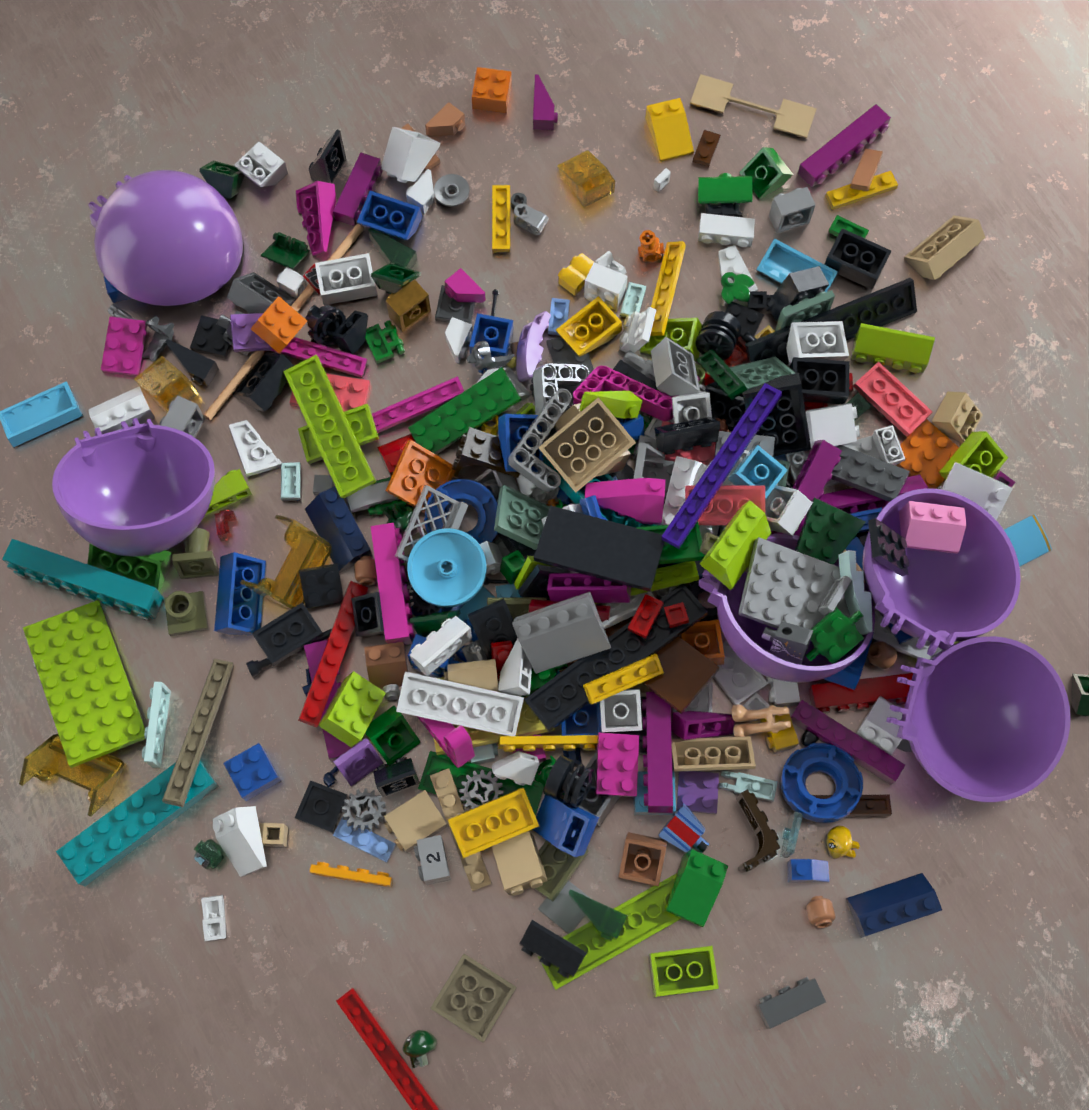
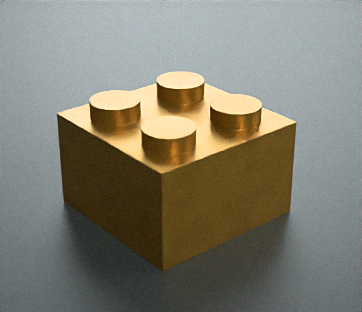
[386,279,431,332]

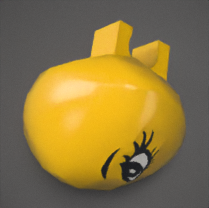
[826,826,860,859]

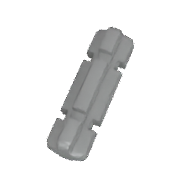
[107,304,137,320]

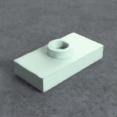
[620,282,646,318]
[281,462,301,501]

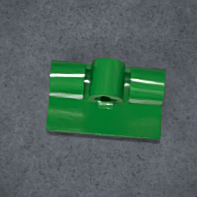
[698,173,753,204]

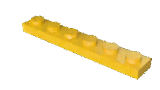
[650,241,686,336]
[498,735,598,752]

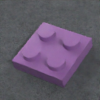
[230,313,272,352]
[333,738,384,786]
[676,771,719,814]

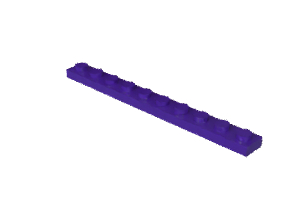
[661,383,782,549]

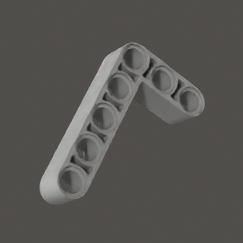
[533,363,590,457]
[508,389,572,492]

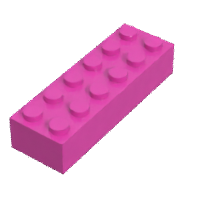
[370,523,415,645]

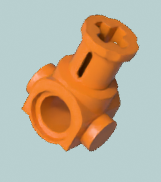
[638,230,665,262]

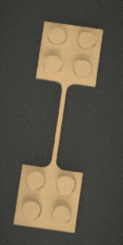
[690,74,817,138]

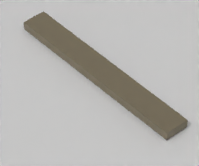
[162,659,234,807]

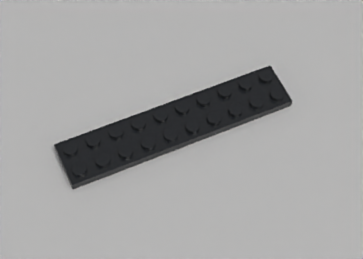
[745,278,917,365]
[524,584,708,732]

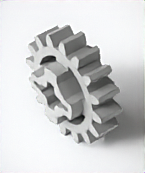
[459,770,503,809]
[342,788,386,833]

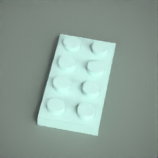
[142,682,171,769]

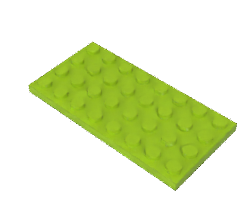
[23,600,145,768]

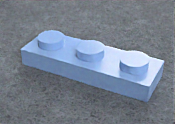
[333,817,396,863]

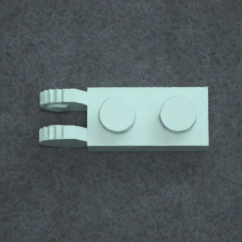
[719,771,777,802]

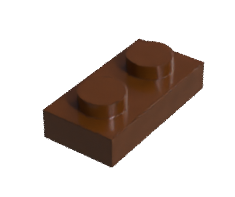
[692,130,721,167]

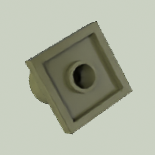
[172,528,219,579]
[164,591,209,636]

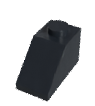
[331,310,368,354]

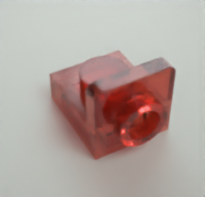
[724,337,748,367]
[214,510,237,541]

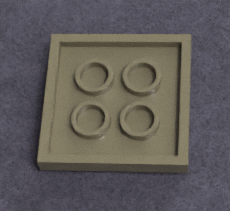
[430,954,517,1043]

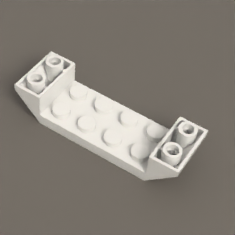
[785,425,905,488]

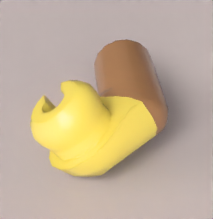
[506,342,518,368]

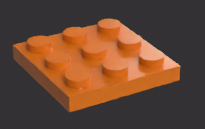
[896,419,959,489]
[385,440,455,513]

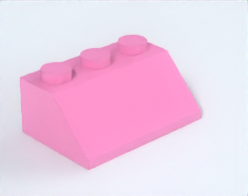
[899,501,966,554]

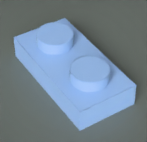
[548,298,570,335]

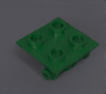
[261,232,310,269]

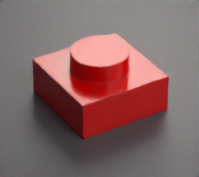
[664,602,689,628]

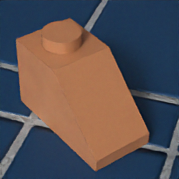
[425,102,465,137]

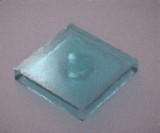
[780,812,803,858]

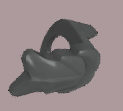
[142,316,175,362]
[466,341,515,370]

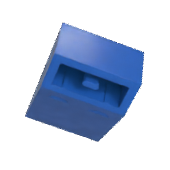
[532,795,599,857]

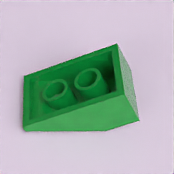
[665,849,728,927]

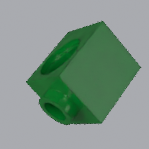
[500,550,526,585]

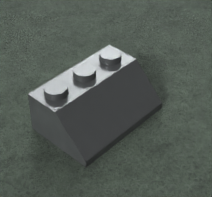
[227,272,296,314]

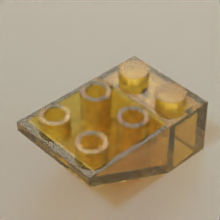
[557,150,615,208]
[134,356,199,414]

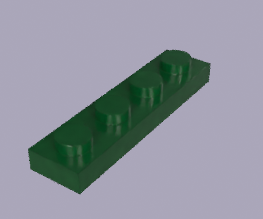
[696,349,747,401]

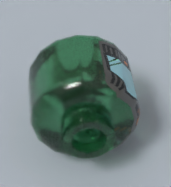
[194,839,225,870]

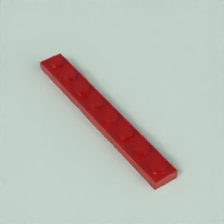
[298,581,368,728]
[336,988,439,1110]

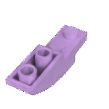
[516,311,551,383]

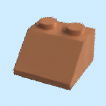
[364,642,408,689]
[619,832,668,886]

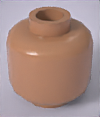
[354,556,377,586]
[867,641,897,669]
[806,896,836,928]

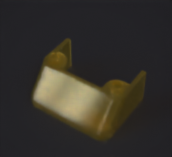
[240,515,331,609]
[19,734,124,817]

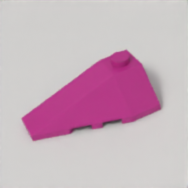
[296,181,336,256]
[585,478,666,525]

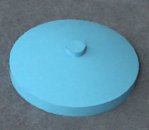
[407,528,487,607]

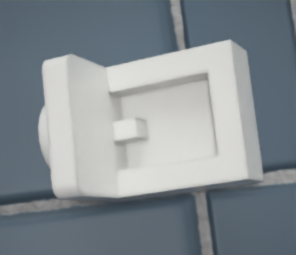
[596,251,627,274]

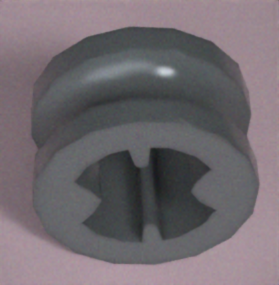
[511,193,527,209]

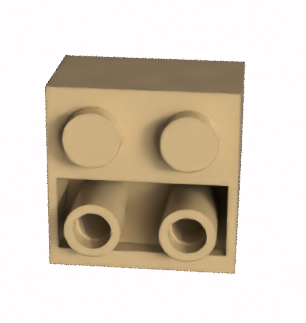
[932,391,983,443]

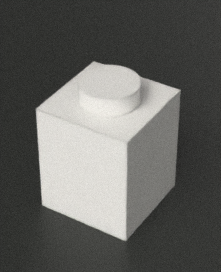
[277,267,307,299]

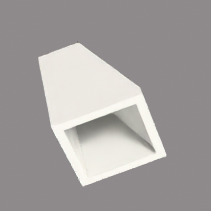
[381,127,441,183]
[806,403,860,449]

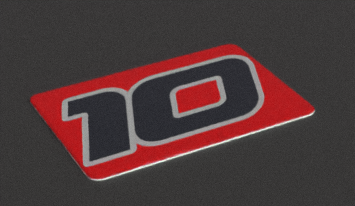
[303,264,321,295]

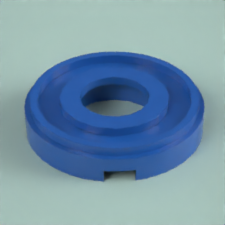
[424,479,498,544]
[781,743,863,823]

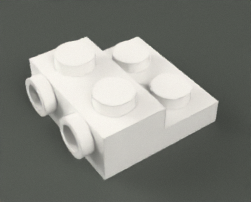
[619,307,656,353]

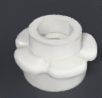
[383,684,400,701]

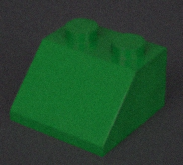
[739,147,794,199]
[365,705,421,766]

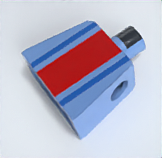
[658,804,709,853]

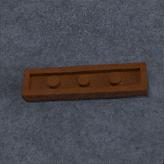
[812,794,892,817]

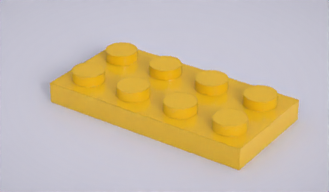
[448,788,539,858]

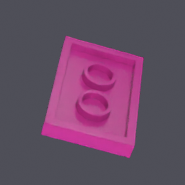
[101,316,147,376]
[595,733,639,797]

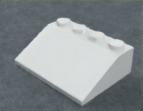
[661,456,719,541]

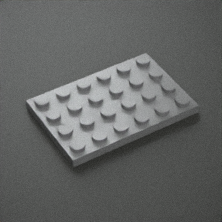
[738,537,850,652]

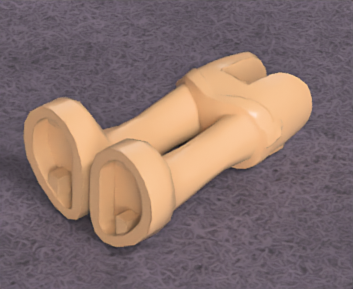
[731,704,791,737]

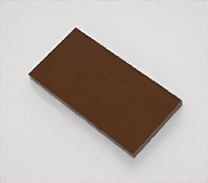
[604,616,719,714]

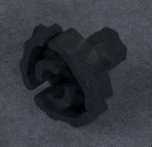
[305,305,346,346]

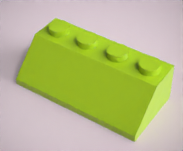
[851,323,935,373]
[700,500,771,590]

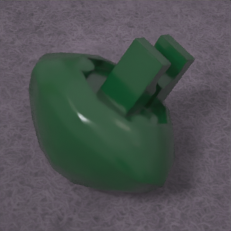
[384,503,416,532]
[402,1030,437,1068]

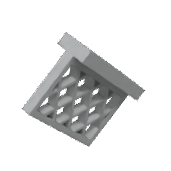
[395,485,468,563]

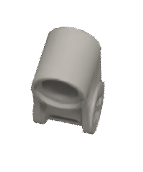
[513,204,549,236]

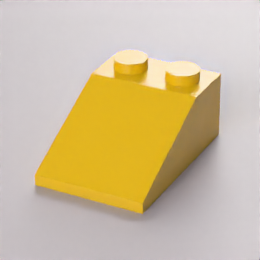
[645,98,694,162]
[556,296,623,357]

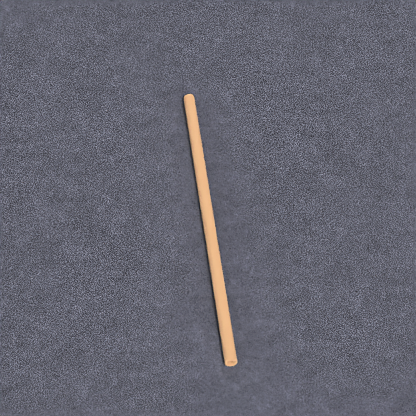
[203,224,364,421]

